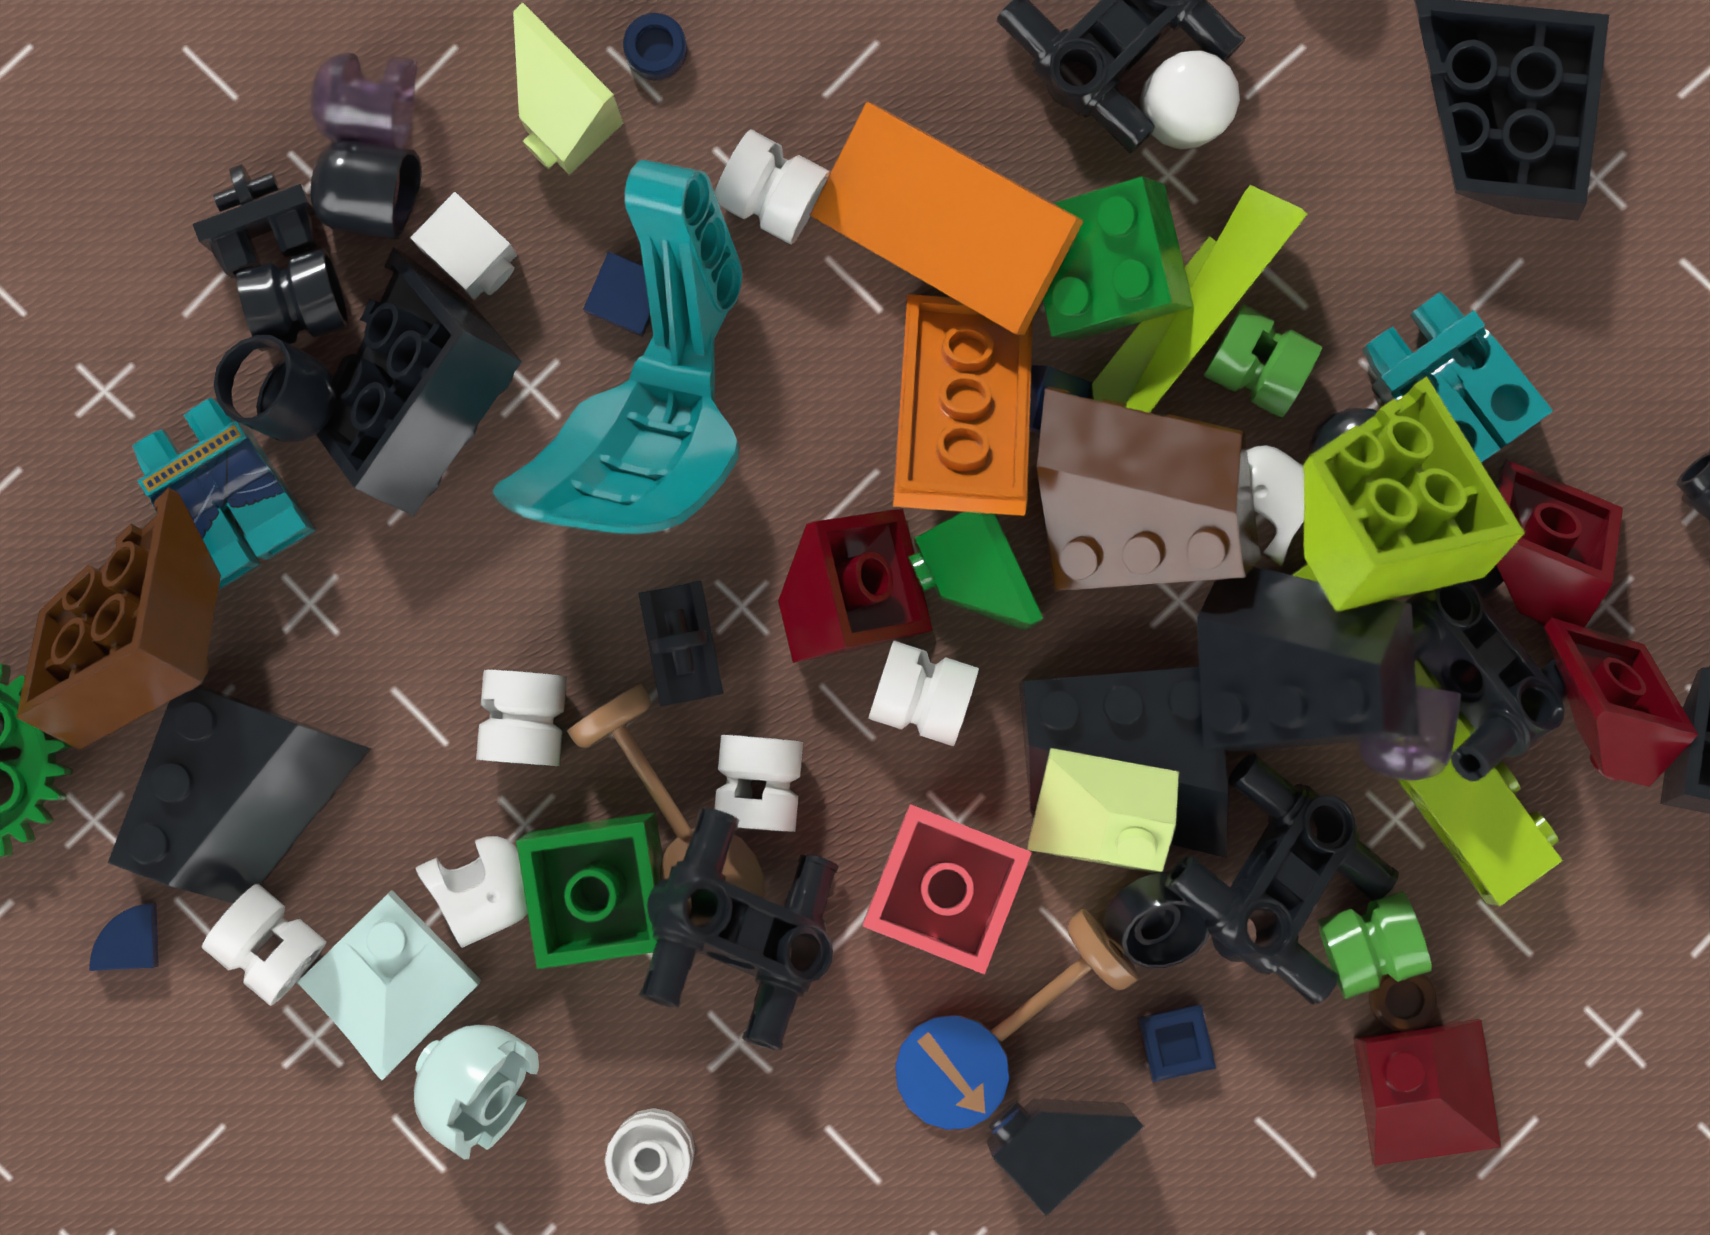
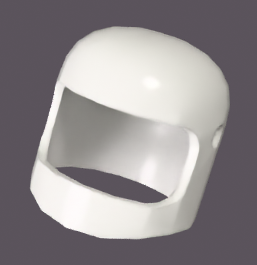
[1140,50,1240,150]
[1247,445,1304,566]
[415,836,528,948]

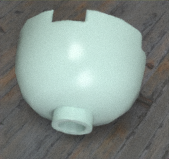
[414,1025,539,1160]

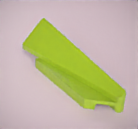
[1090,185,1308,413]

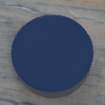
[623,13,687,80]

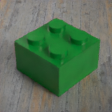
[1043,176,1194,341]
[516,812,663,969]

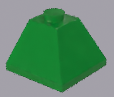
[908,512,1043,631]

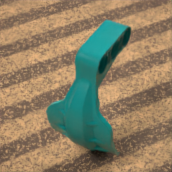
[493,160,742,534]

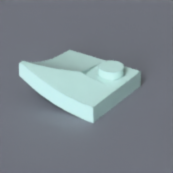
[297,890,481,1080]

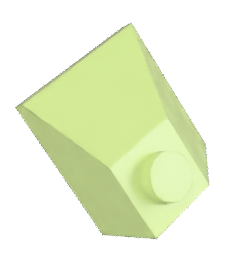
[513,2,623,175]
[1027,748,1179,873]

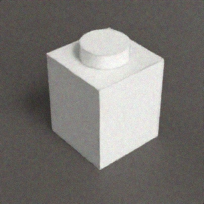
[410,192,517,300]

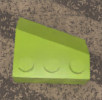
[1303,376,1525,612]

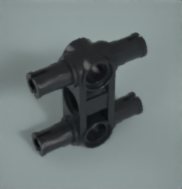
[996,0,1246,154]
[1405,565,1567,782]
[1165,753,1399,1004]
[639,808,839,1050]

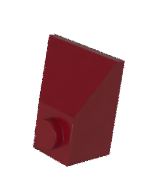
[1496,459,1623,627]
[778,508,933,663]
[1544,618,1698,787]
[1353,1019,1501,1166]

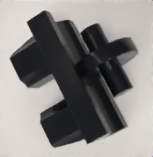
[193,164,317,278]
[638,581,724,707]

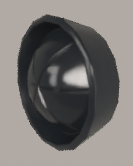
[1103,872,1209,968]

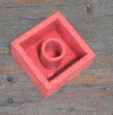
[862,804,1032,975]

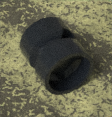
[236,248,349,351]

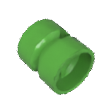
[1203,304,1322,419]
[1317,891,1432,999]

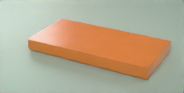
[810,101,1084,336]
[893,294,1033,516]

